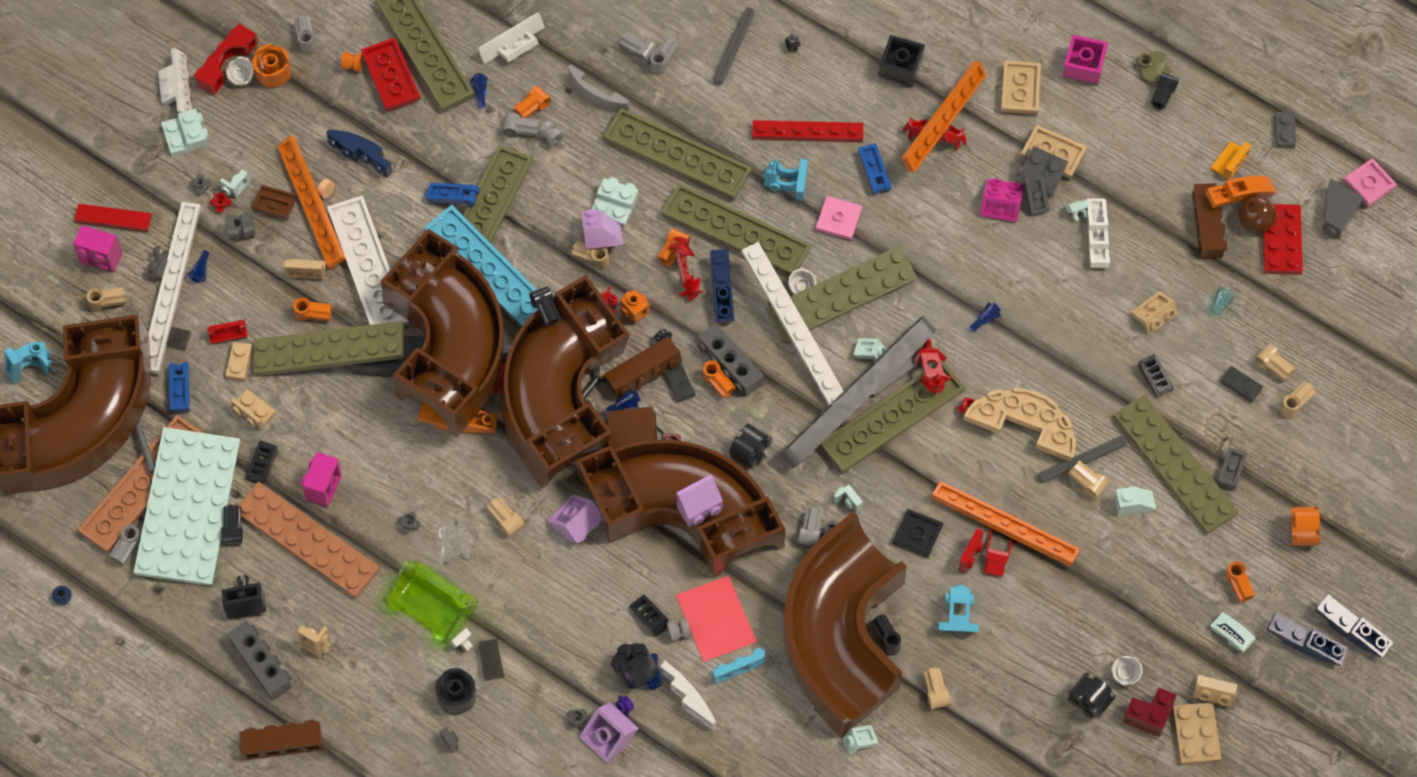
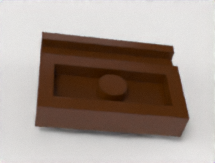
[252,184,297,220]

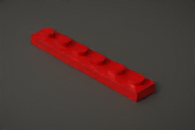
[752,120,864,142]

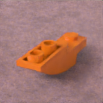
[1205,176,1277,208]
[418,401,498,433]

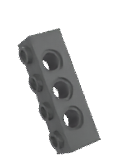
[697,323,764,397]
[227,621,292,701]

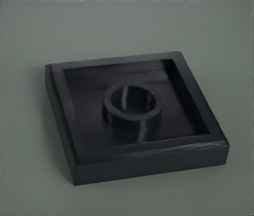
[892,509,944,558]

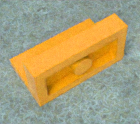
[1210,141,1252,180]

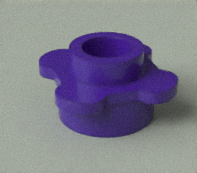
[616,695,634,717]

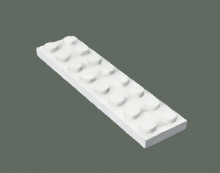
[327,195,410,326]

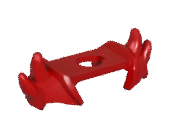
[902,117,967,150]
[668,237,703,301]
[914,339,952,393]

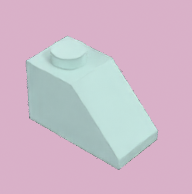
[1114,487,1156,516]

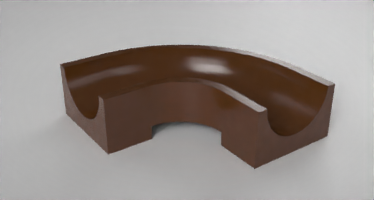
[381,228,505,437]
[500,275,630,488]
[0,314,151,495]
[576,439,785,578]
[784,511,907,738]

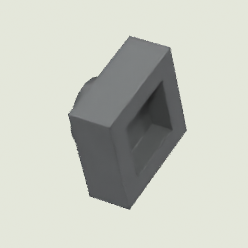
[440,727,459,753]

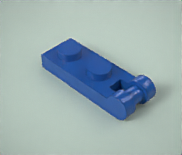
[858,143,892,195]
[425,183,480,207]
[169,362,190,413]

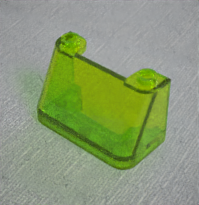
[382,561,479,645]

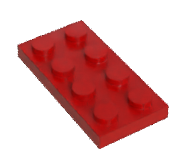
[361,37,421,112]
[1263,204,1303,275]

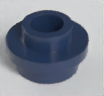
[52,586,72,605]

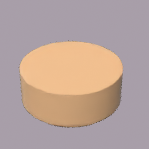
[317,179,335,198]

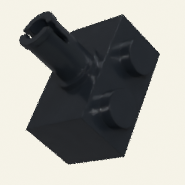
[221,575,266,619]

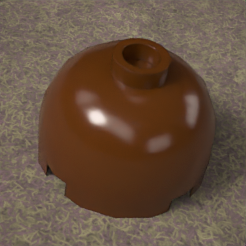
[1238,196,1277,234]

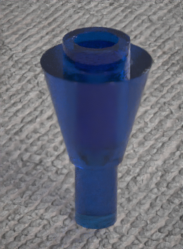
[470,73,488,108]
[188,250,209,283]
[969,302,1001,332]
[606,389,641,412]
[643,653,663,690]

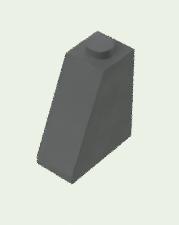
[1323,179,1364,239]

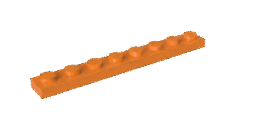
[902,61,987,172]
[277,136,346,269]
[931,481,1080,567]

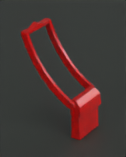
[984,512,1018,577]

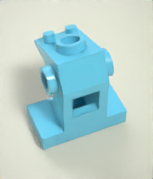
[763,158,808,201]
[4,342,52,385]
[938,585,979,632]

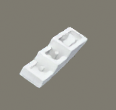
[1087,199,1110,268]
[660,661,716,731]

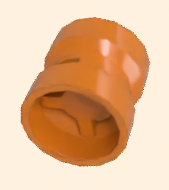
[341,52,363,72]

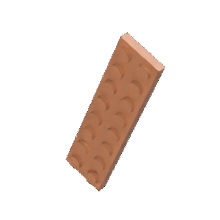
[78,415,203,554]
[238,482,380,599]

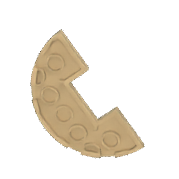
[963,388,1076,462]

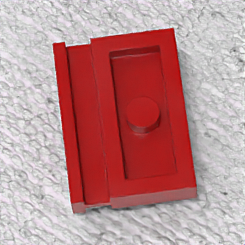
[958,528,985,574]

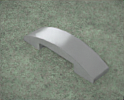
[568,64,630,112]

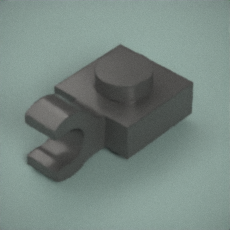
[145,246,169,281]

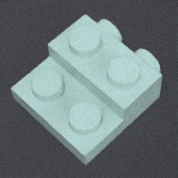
[161,108,209,157]
[592,177,639,227]

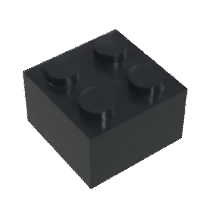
[878,35,925,86]

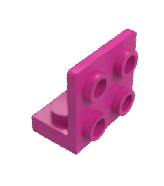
[980,178,1024,222]

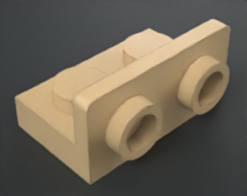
[284,259,326,279]
[1131,291,1178,334]
[231,389,276,430]
[297,625,332,658]
[1193,675,1237,707]

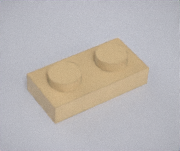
[226,342,253,381]

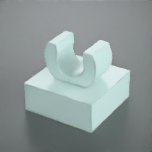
[1065,199,1089,221]

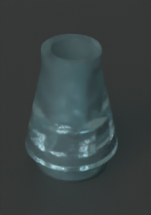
[1210,286,1234,316]

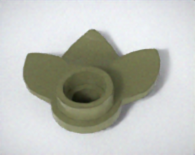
[1136,51,1171,83]

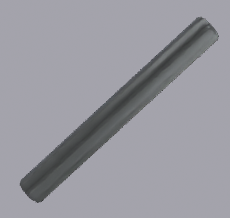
[714,7,755,85]
[1038,436,1126,483]

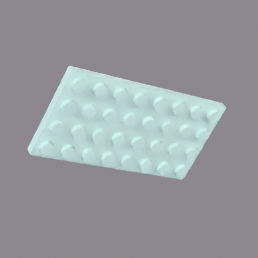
[134,427,240,586]

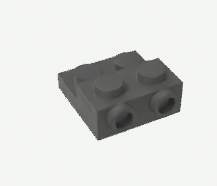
[1017,146,1069,196]

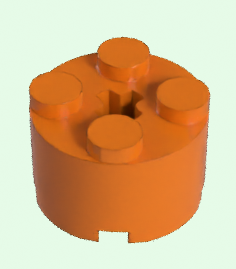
[252,44,291,88]
[1291,506,1320,546]

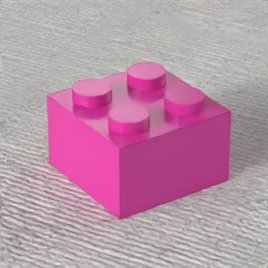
[1063,34,1108,84]
[73,225,122,272]
[301,452,342,508]

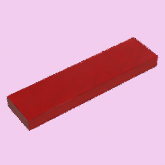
[74,203,152,232]

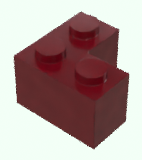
[1123,687,1177,737]

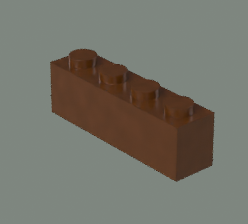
[1192,183,1227,259]
[604,336,682,400]
[239,720,324,761]

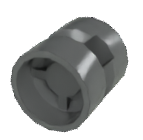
[225,212,256,240]

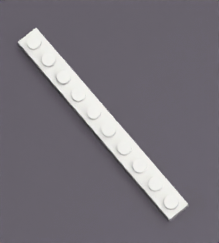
[149,202,201,374]
[741,242,843,406]

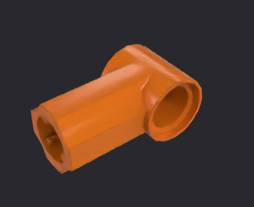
[513,86,551,118]
[657,228,690,267]
[293,298,332,322]
[702,361,736,399]
[1225,561,1255,603]

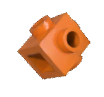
[620,289,650,324]

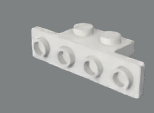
[478,13,545,63]
[158,48,192,113]

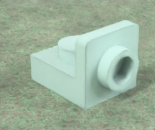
[219,170,250,198]
[854,338,886,360]
[833,485,863,514]
[843,725,878,754]

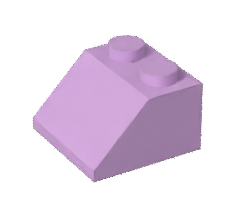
[581,209,623,249]
[677,475,723,527]
[546,494,602,544]
[579,702,639,763]

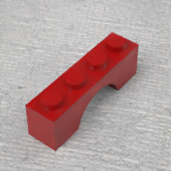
[194,23,258,95]

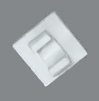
[449,628,473,652]

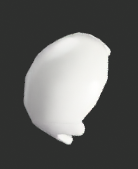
[226,57,254,86]
[788,268,817,295]
[1111,656,1143,686]

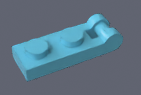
[712,648,765,684]

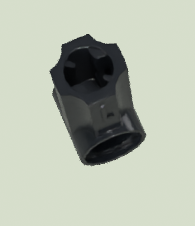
[1151,72,1179,110]
[529,286,561,326]
[221,505,243,544]
[870,614,901,655]

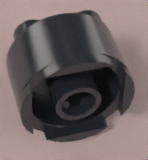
[729,424,773,470]
[611,643,657,689]
[435,668,477,714]
[1067,673,1115,719]

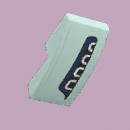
[1210,612,1256,653]

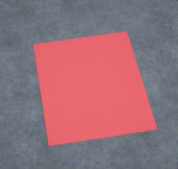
[676,575,757,662]

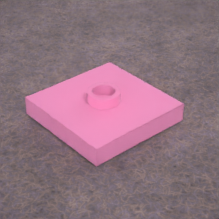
[1343,158,1397,207]
[816,196,863,241]

